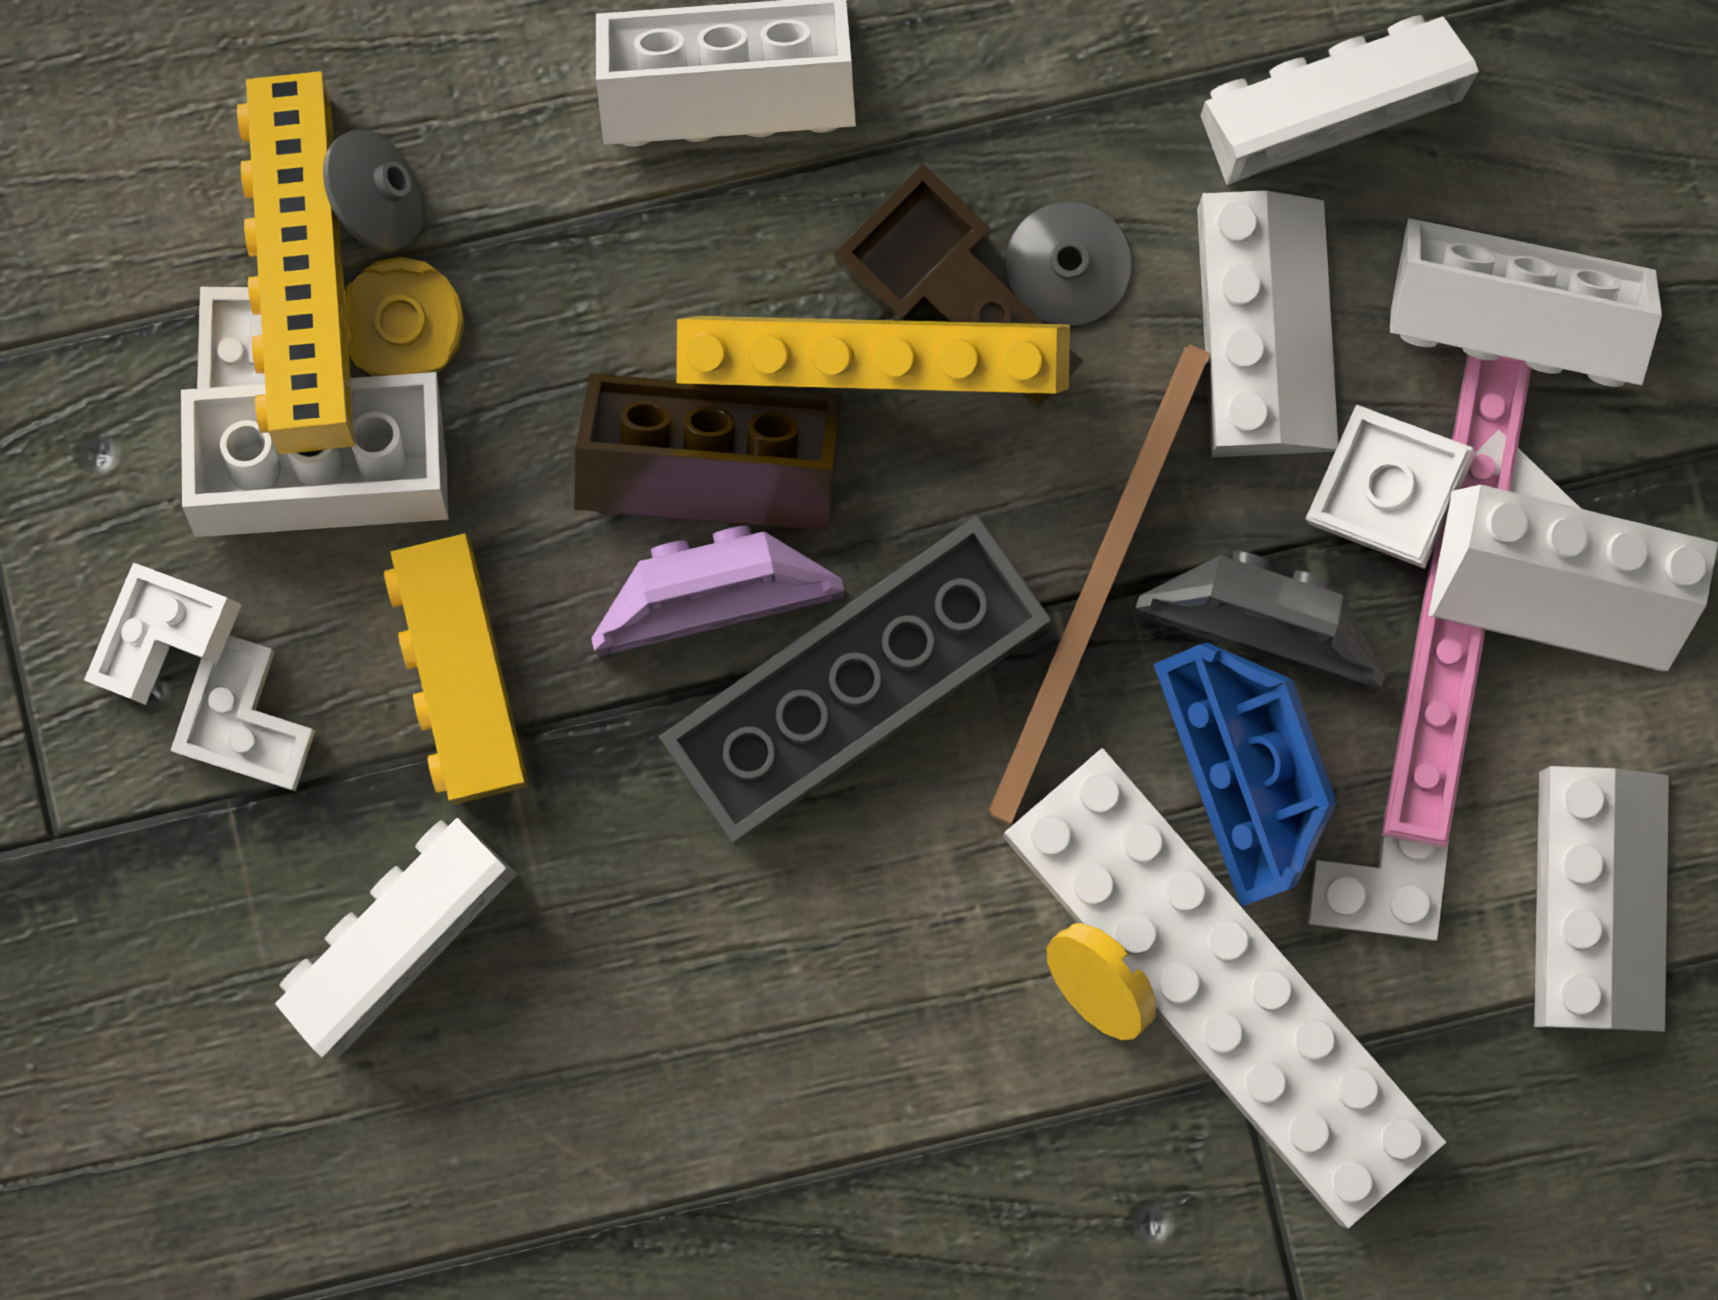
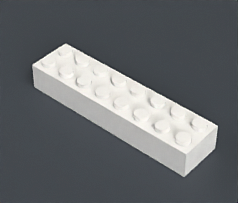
[1003,748,1446,1228]

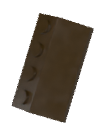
[574,373,841,531]

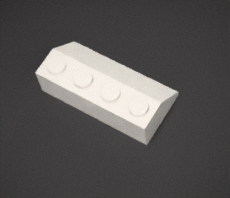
[596,0,856,146]
[1201,15,1479,185]
[1197,190,1338,458]
[1390,218,1662,387]
[181,372,449,537]
[1428,485,1718,672]
[1534,766,1669,1032]
[275,818,518,1058]

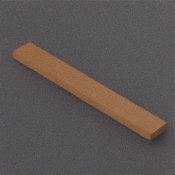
[988,344,1210,827]

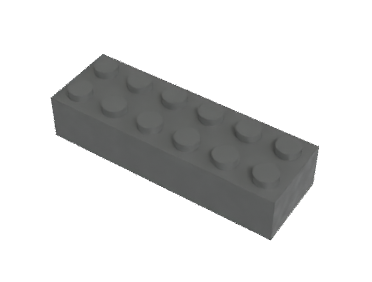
[658,515,1051,847]

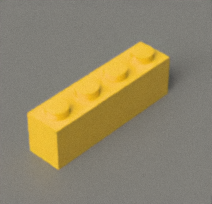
[384,533,529,805]

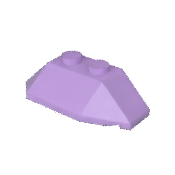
[591,526,845,657]

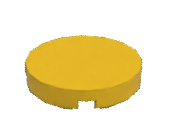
[344,257,465,377]
[1046,923,1156,1040]

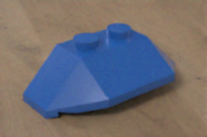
[1154,643,1337,907]

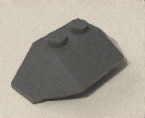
[1132,551,1385,694]

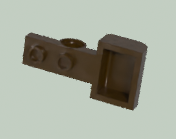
[833,163,1083,410]

